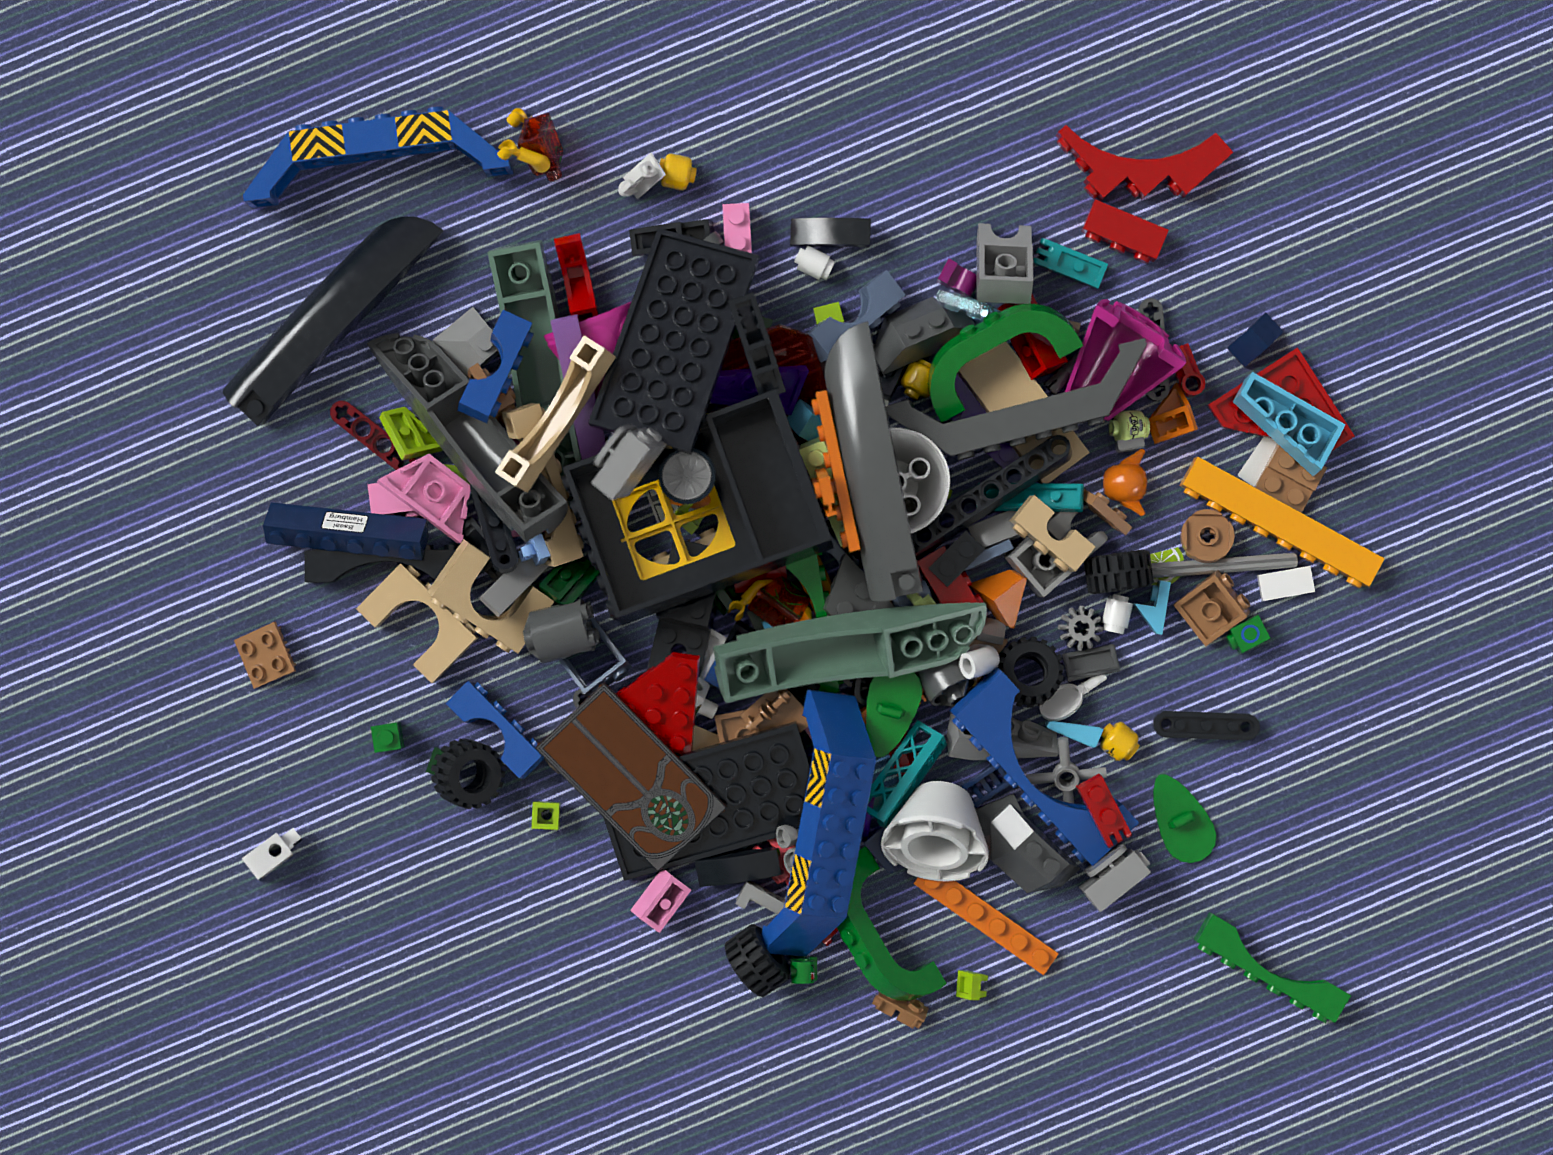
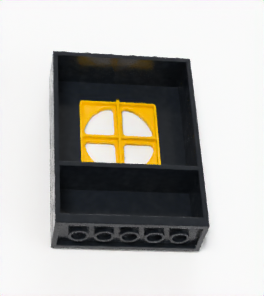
[561,389,834,626]

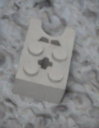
[976,223,1033,304]
[1004,512,1108,597]

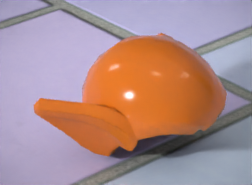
[1103,449,1148,516]

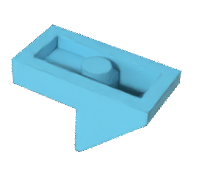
[1133,581,1171,635]

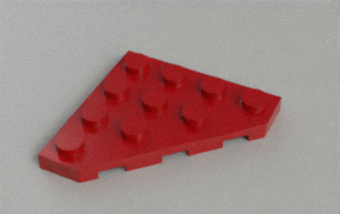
[1207,347,1355,451]
[616,652,700,754]

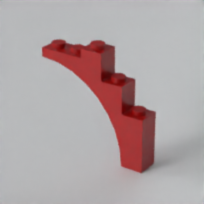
[1056,125,1233,201]

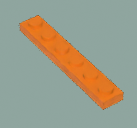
[811,390,860,553]
[913,877,1059,975]

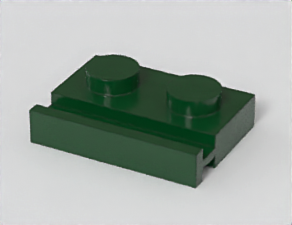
[539,557,601,605]

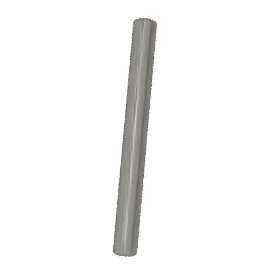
[1151,553,1298,578]

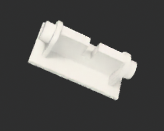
[618,152,666,199]

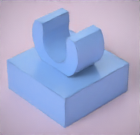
[518,533,551,566]

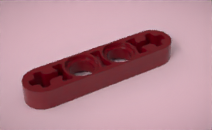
[330,401,417,470]

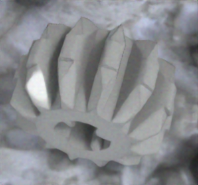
[1058,606,1103,651]

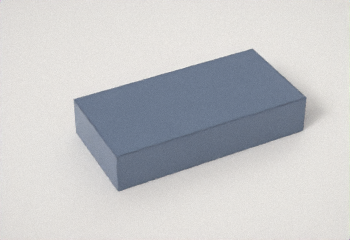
[964,539,1014,572]

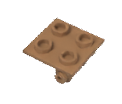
[234,622,297,689]
[740,689,808,733]

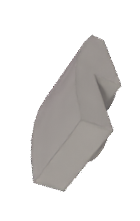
[968,511,1020,550]

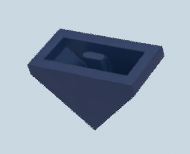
[1227,312,1284,367]
[862,826,894,873]

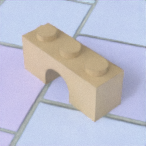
[1009,495,1095,572]

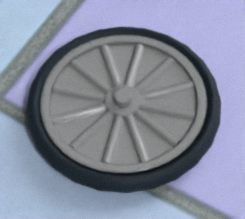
[658,449,716,504]

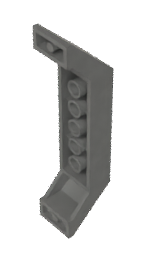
[886,338,1147,460]

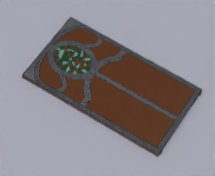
[535,682,727,872]

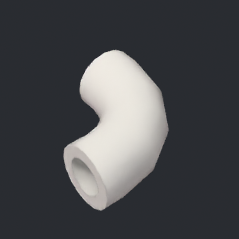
[959,644,1000,679]

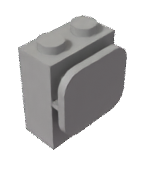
[591,424,667,500]
[1079,842,1151,912]

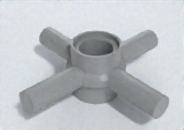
[1026,737,1107,803]

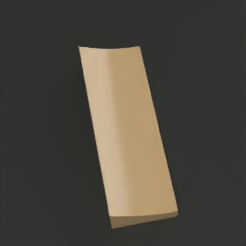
[957,341,1090,483]

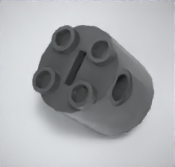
[523,599,601,664]
[914,657,978,706]

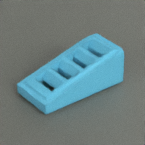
[1045,721,1103,748]

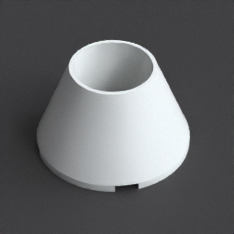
[881,781,989,881]

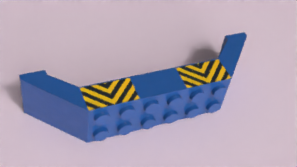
[243,107,514,208]
[761,689,876,956]

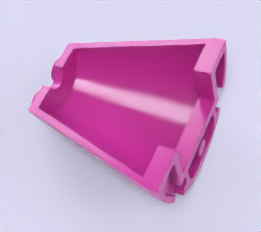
[1065,299,1186,421]

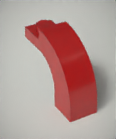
[554,233,599,322]

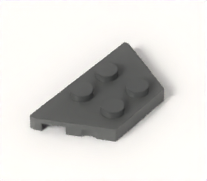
[823,554,894,616]

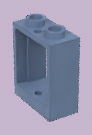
[559,617,632,697]

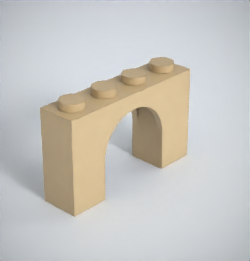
[427,539,554,653]
[356,563,479,683]

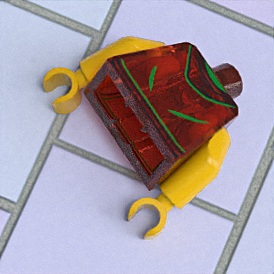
[497,108,563,182]
[728,576,812,627]

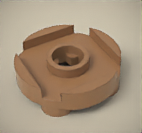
[1180,509,1235,563]

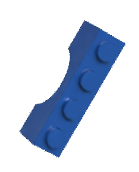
[458,310,534,423]
[446,681,544,780]

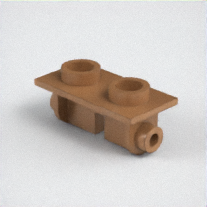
[872,992,929,1029]

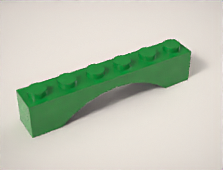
[786,553,844,693]
[1194,912,1351,1024]

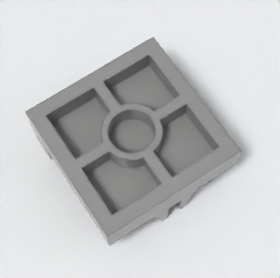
[735,881,786,915]

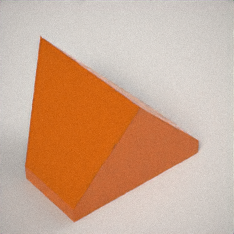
[1148,382,1198,444]
[970,569,1027,628]

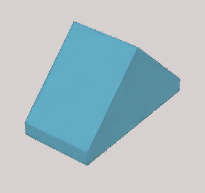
[787,399,822,441]

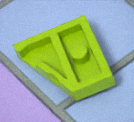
[379,407,443,461]

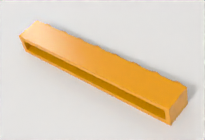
[1179,457,1385,589]

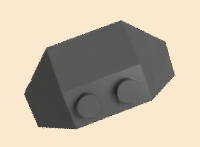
[874,297,976,375]
[990,802,1081,893]

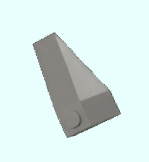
[946,706,1059,761]

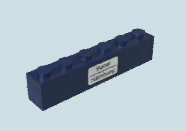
[263,502,429,560]

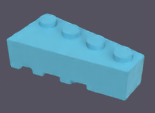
[1233,372,1345,476]

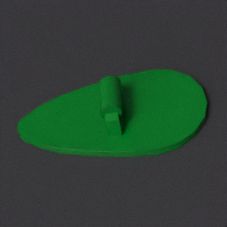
[866,672,922,758]
[1153,774,1216,863]

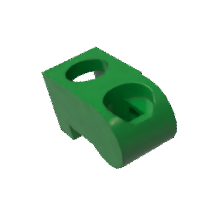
[791,956,817,984]

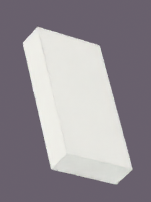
[1257,566,1315,601]

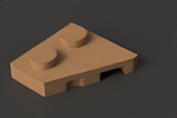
[1083,489,1132,535]

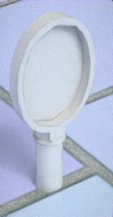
[1039,674,1107,721]

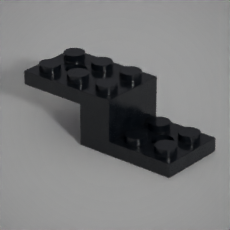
[647,539,717,678]

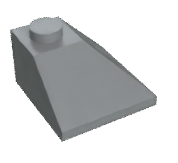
[432,307,499,377]

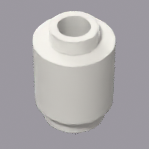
[794,246,835,280]
[1102,594,1133,634]

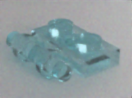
[935,289,1001,320]

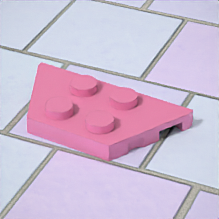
[377,454,470,543]

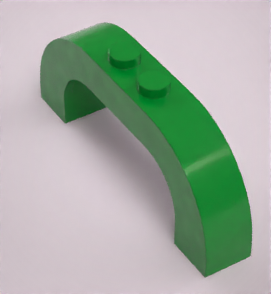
[928,304,1083,422]
[837,846,947,1001]

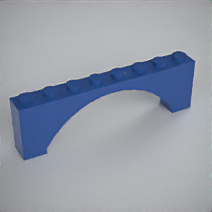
[949,667,1139,866]

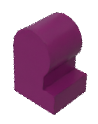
[936,258,977,298]

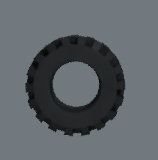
[1084,549,1154,594]
[997,637,1064,708]
[431,738,505,809]
[725,924,791,998]

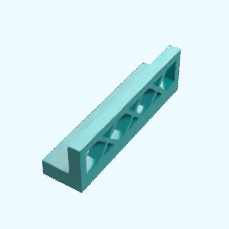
[866,720,947,829]

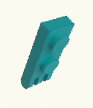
[1033,238,1108,289]

